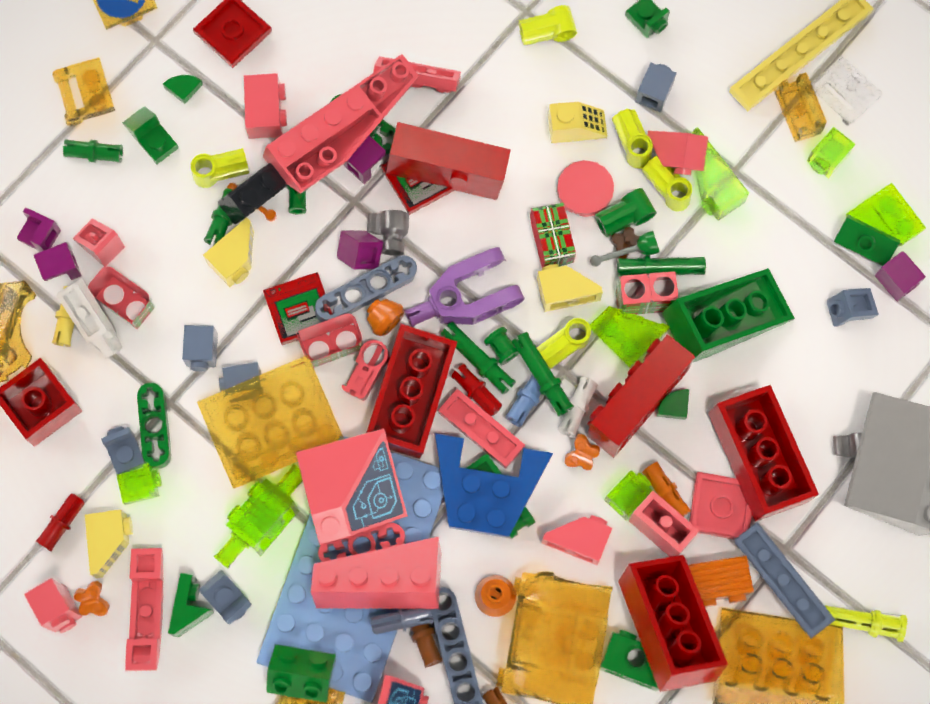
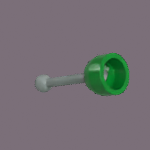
[590,231,660,267]

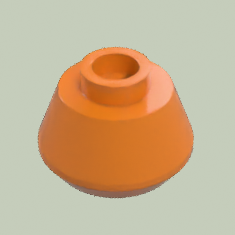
[367,299,404,336]
[475,575,516,617]

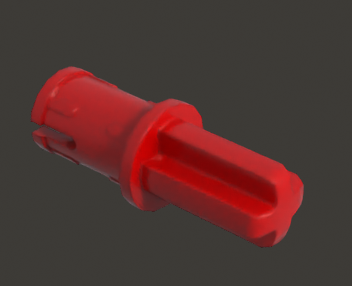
[451,364,502,416]
[35,494,85,552]

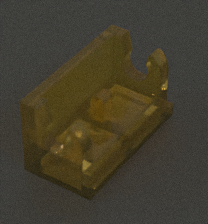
[775,72,827,142]

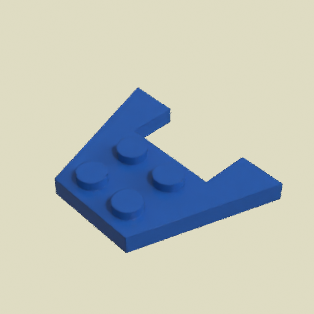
[435,433,553,538]

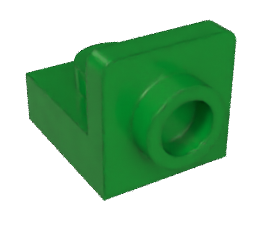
[625,0,670,39]

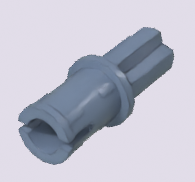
[370,609,433,634]

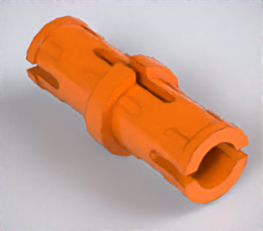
[642,461,691,517]

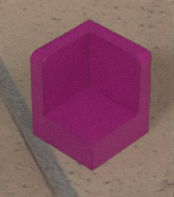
[344,136,386,184]
[17,207,61,252]
[337,230,383,270]
[33,242,82,281]
[875,251,926,302]

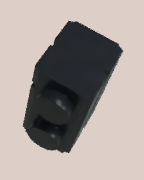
[218,163,287,225]

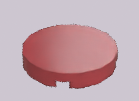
[557,160,614,217]

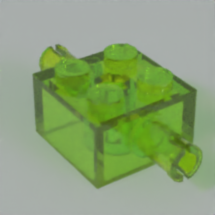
[213,464,303,569]

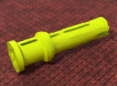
[824,605,907,642]

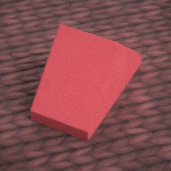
[72,218,125,267]

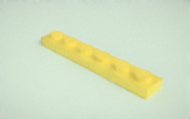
[729,0,874,112]

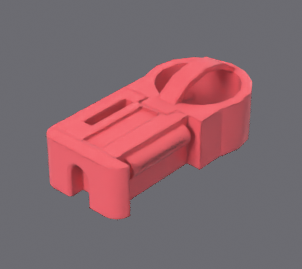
[342,340,390,401]

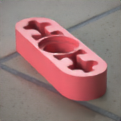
[318,523,406,562]

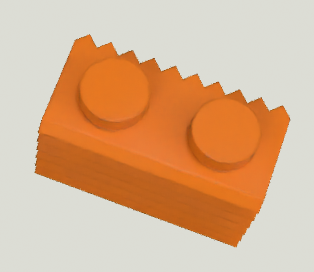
[688,556,754,608]

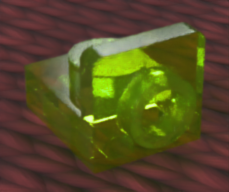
[116,463,162,505]

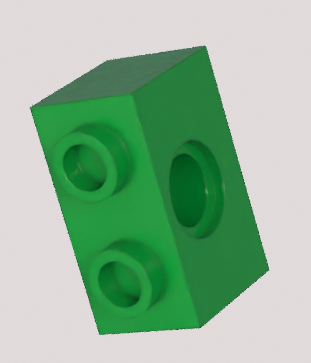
[599,630,659,692]

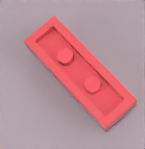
[373,56,461,93]
[438,389,525,469]

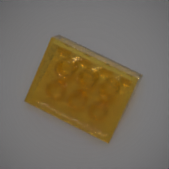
[197,354,344,489]
[712,608,845,704]

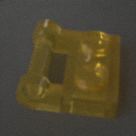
[52,57,116,126]

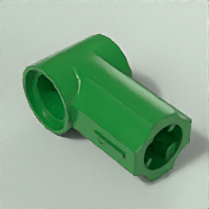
[595,188,657,238]

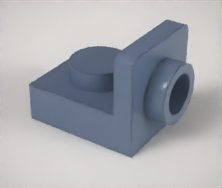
[827,288,879,327]
[101,427,147,477]
[199,570,252,625]

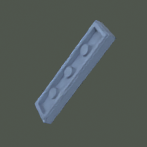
[733,522,836,639]

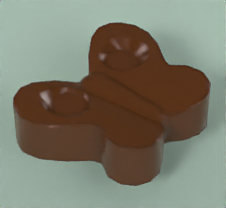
[611,227,640,259]

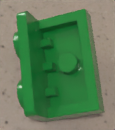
[266,644,336,702]

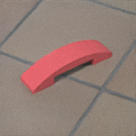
[125,548,164,671]

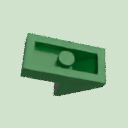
[122,106,179,165]
[168,573,214,638]

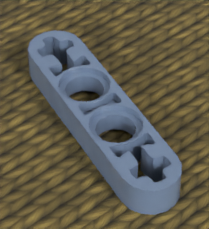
[315,255,417,322]

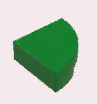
[162,75,203,104]
[657,389,690,420]

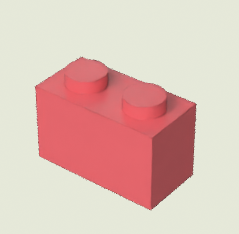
[244,73,287,139]
[629,491,699,557]
[24,578,82,633]

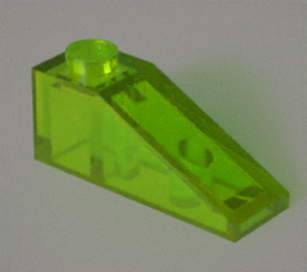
[692,127,749,221]

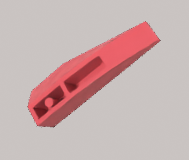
[263,54,419,194]

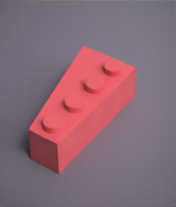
[311,536,442,609]

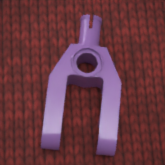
[404,247,525,327]

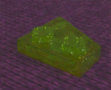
[845,182,926,247]
[590,306,670,369]

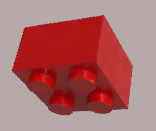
[0,358,82,447]

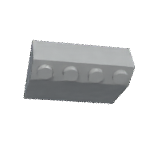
[844,392,930,536]

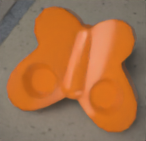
[565,434,600,470]
[73,581,110,616]

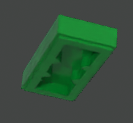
[834,215,900,266]

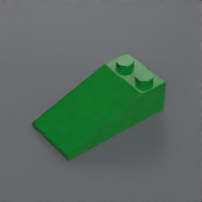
[662,268,795,363]

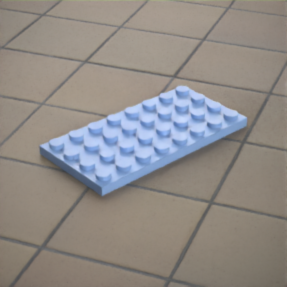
[256,435,444,703]

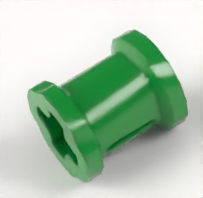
[484,327,519,366]

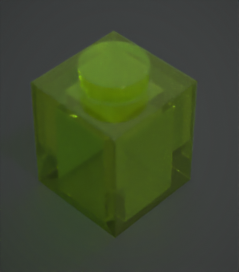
[807,127,856,178]
[604,470,653,521]

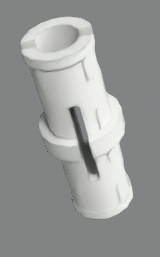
[558,377,598,438]

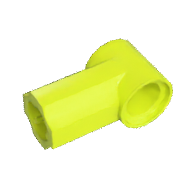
[518,5,577,46]
[612,108,653,169]
[191,148,250,188]
[642,156,692,212]
[537,318,591,370]

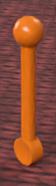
[227,183,277,222]

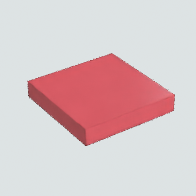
[689,472,752,540]

